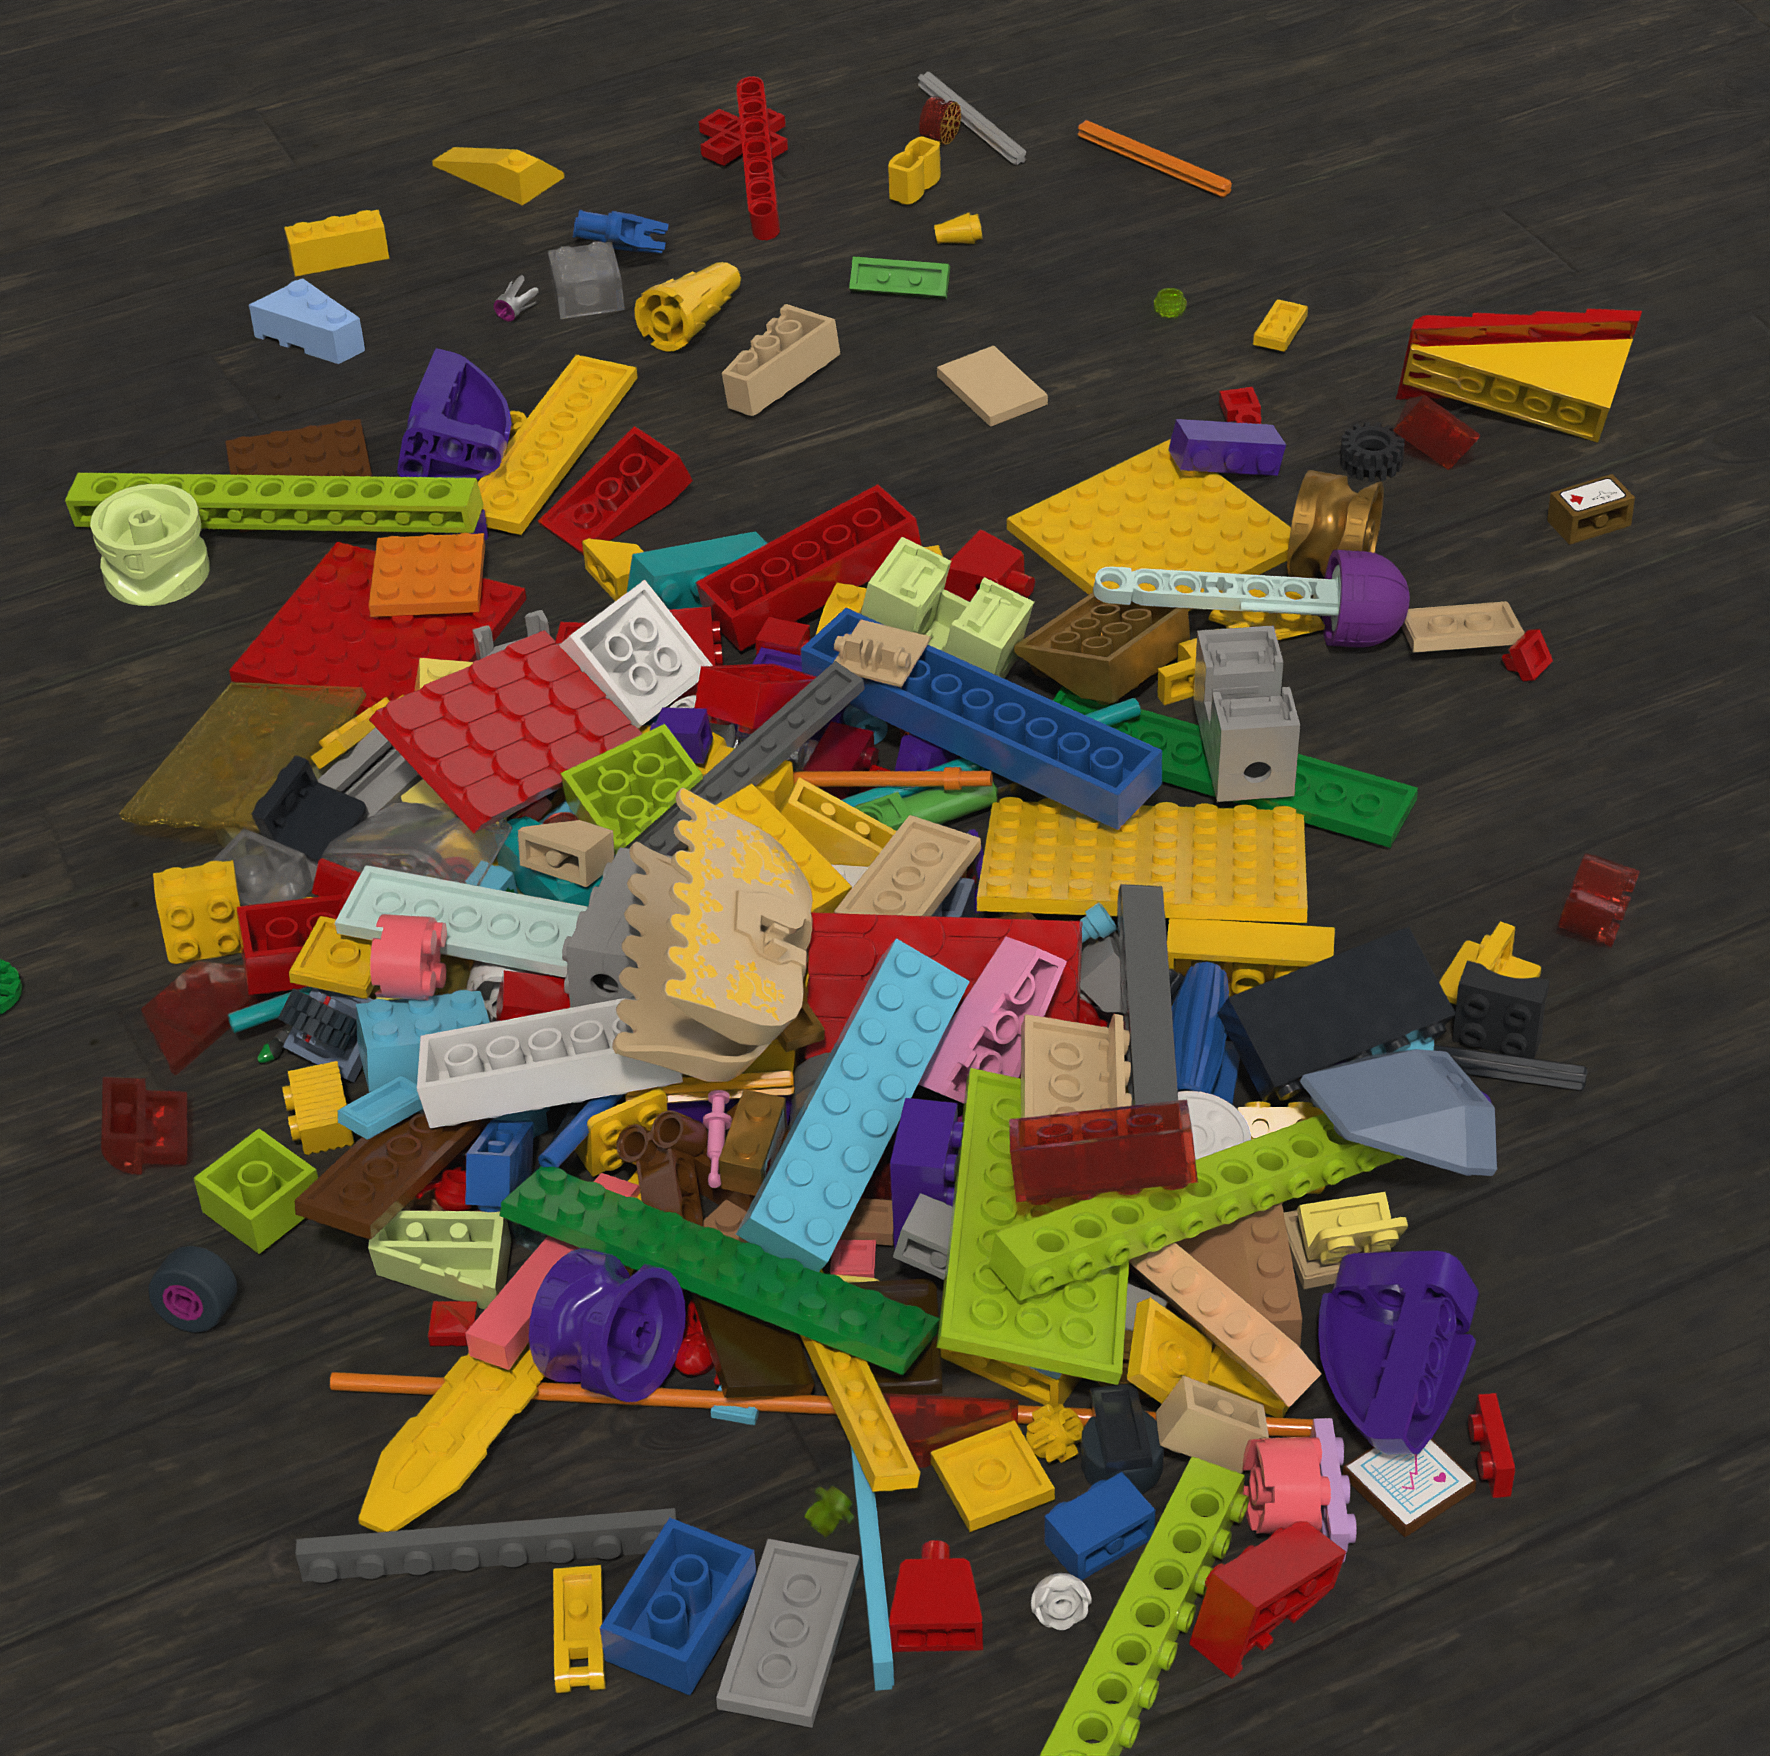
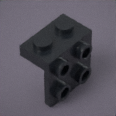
[251,755,368,864]

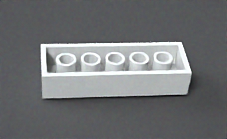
[417,996,683,1128]

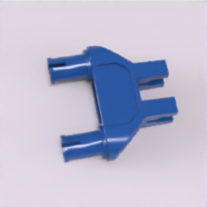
[573,210,668,254]

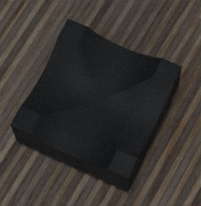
[1452,961,1550,1059]

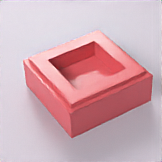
[830,1240,876,1278]

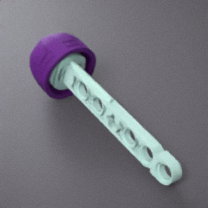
[1093,550,1410,647]

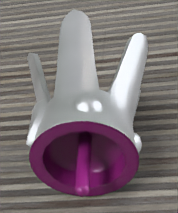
[494,275,538,321]

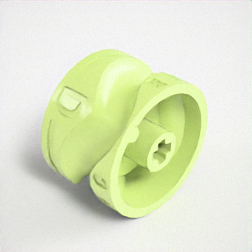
[90,484,210,606]

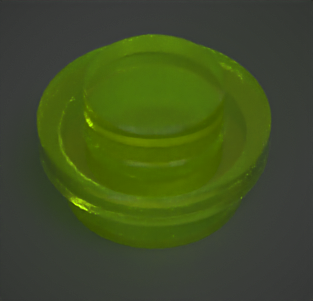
[1154,288,1187,317]

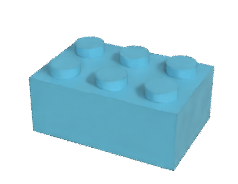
[356,990,490,1092]

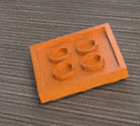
[369,533,485,617]

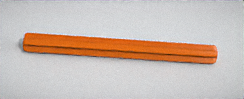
[1078,120,1232,198]

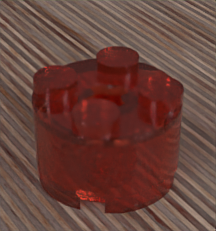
[1558,853,1640,947]

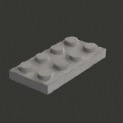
[716,1539,860,1728]

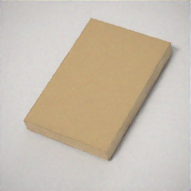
[937,346,1048,427]
[1401,601,1524,652]

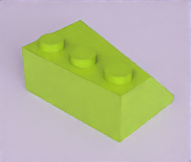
[561,724,703,855]

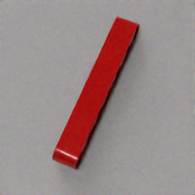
[736,76,780,240]

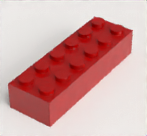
[695,484,922,651]

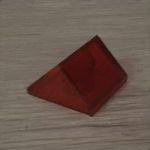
[1393,395,1480,470]

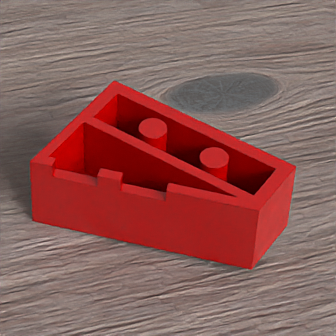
[1189,1521,1346,1679]

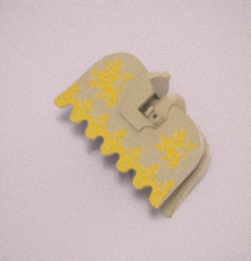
[612,788,813,1082]

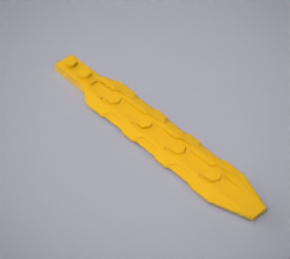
[358,1171,642,1532]

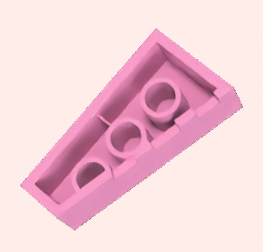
[918,937,1067,1103]

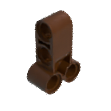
[616,1110,708,1226]

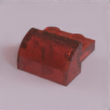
[101,1077,187,1175]

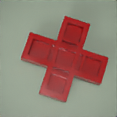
[699,108,788,166]

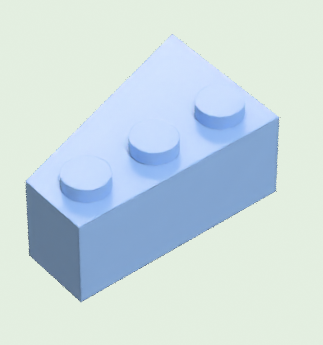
[249,278,365,364]

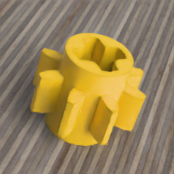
[1026,1403,1083,1463]

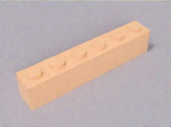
[1129,1243,1321,1407]

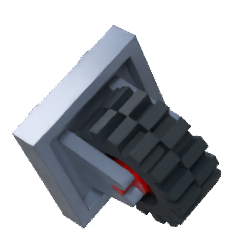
[278,987,374,1082]

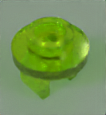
[804,1485,854,1538]

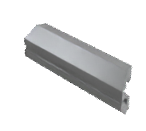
[265,727,423,887]

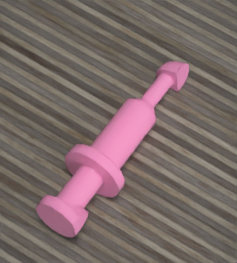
[703,1090,732,1188]

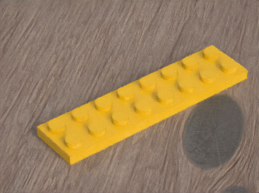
[478,355,637,535]

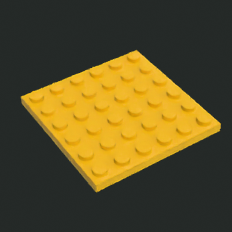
[1007,439,1291,611]

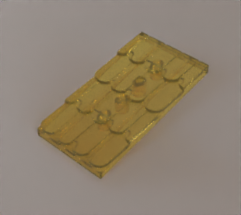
[119,682,366,832]

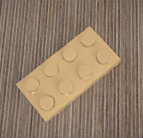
[834,815,981,916]

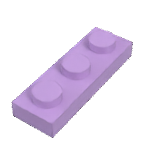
[1310,1418,1356,1562]

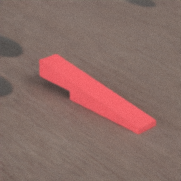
[465,1173,640,1370]

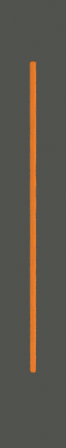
[330,1372,1314,1438]

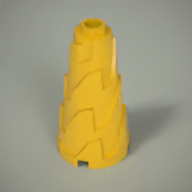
[634,262,741,352]

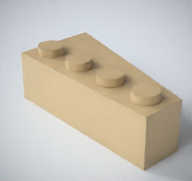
[722,304,840,416]

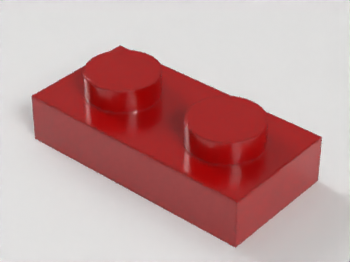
[1468,1393,1515,1498]

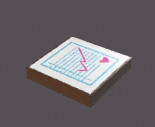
[1342,1438,1477,1537]

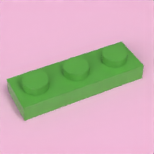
[849,257,950,299]

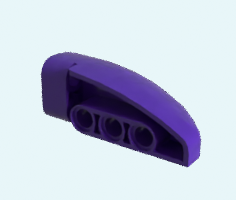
[397,348,511,479]
[1318,1251,1479,1455]

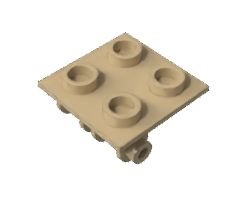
[834,619,931,687]

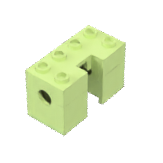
[861,537,1034,678]

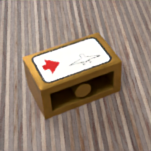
[1547,474,1635,545]
[719,1089,787,1196]

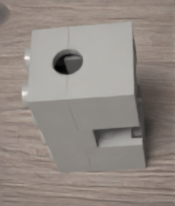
[1193,626,1300,802]
[562,847,672,1008]

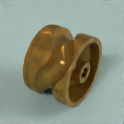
[1287,470,1384,578]

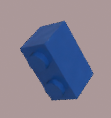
[1045,1472,1155,1580]

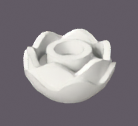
[1031,1573,1091,1630]

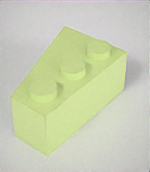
[368,1211,511,1310]

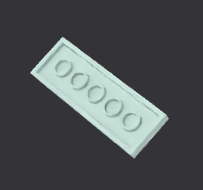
[335,865,587,977]

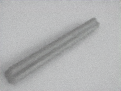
[918,72,1026,165]

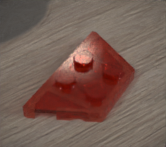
[141,961,270,1075]

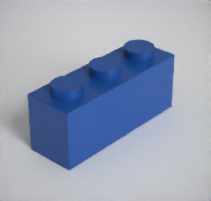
[465,1120,534,1212]

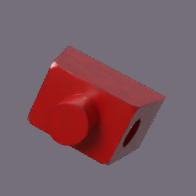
[944,530,1035,601]
[890,1540,983,1652]

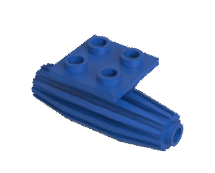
[1172,962,1240,1105]

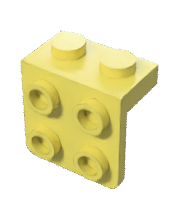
[1297,1192,1408,1264]

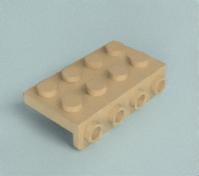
[1021,1014,1133,1169]

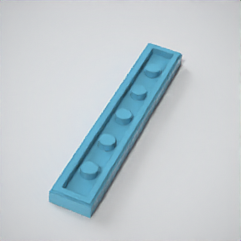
[850,1444,894,1691]

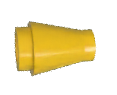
[934,212,982,244]

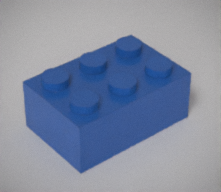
[600,1517,756,1695]

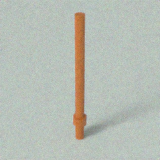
[793,767,993,790]

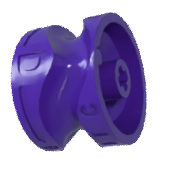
[529,1248,686,1402]

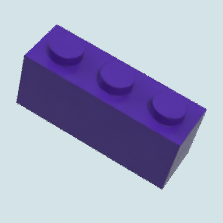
[1168,419,1286,476]

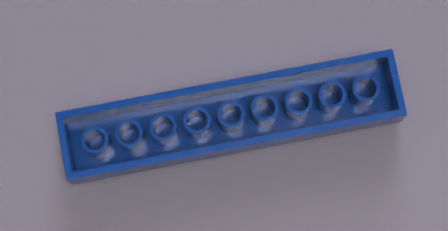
[800,608,1162,830]

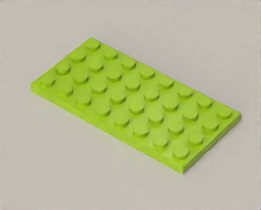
[937,1068,1134,1385]

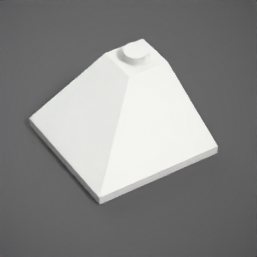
[559,580,713,729]

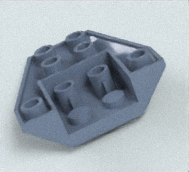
[1299,1049,1497,1176]

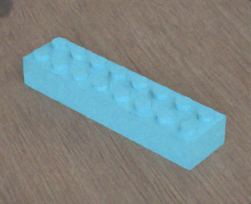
[735,938,970,1272]

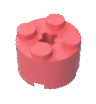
[370,914,447,1000]
[1243,1437,1331,1534]

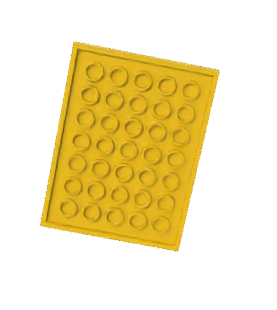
[977,797,1308,923]

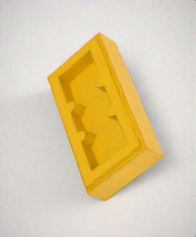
[1253,299,1308,352]

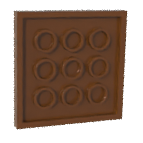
[225,419,372,533]

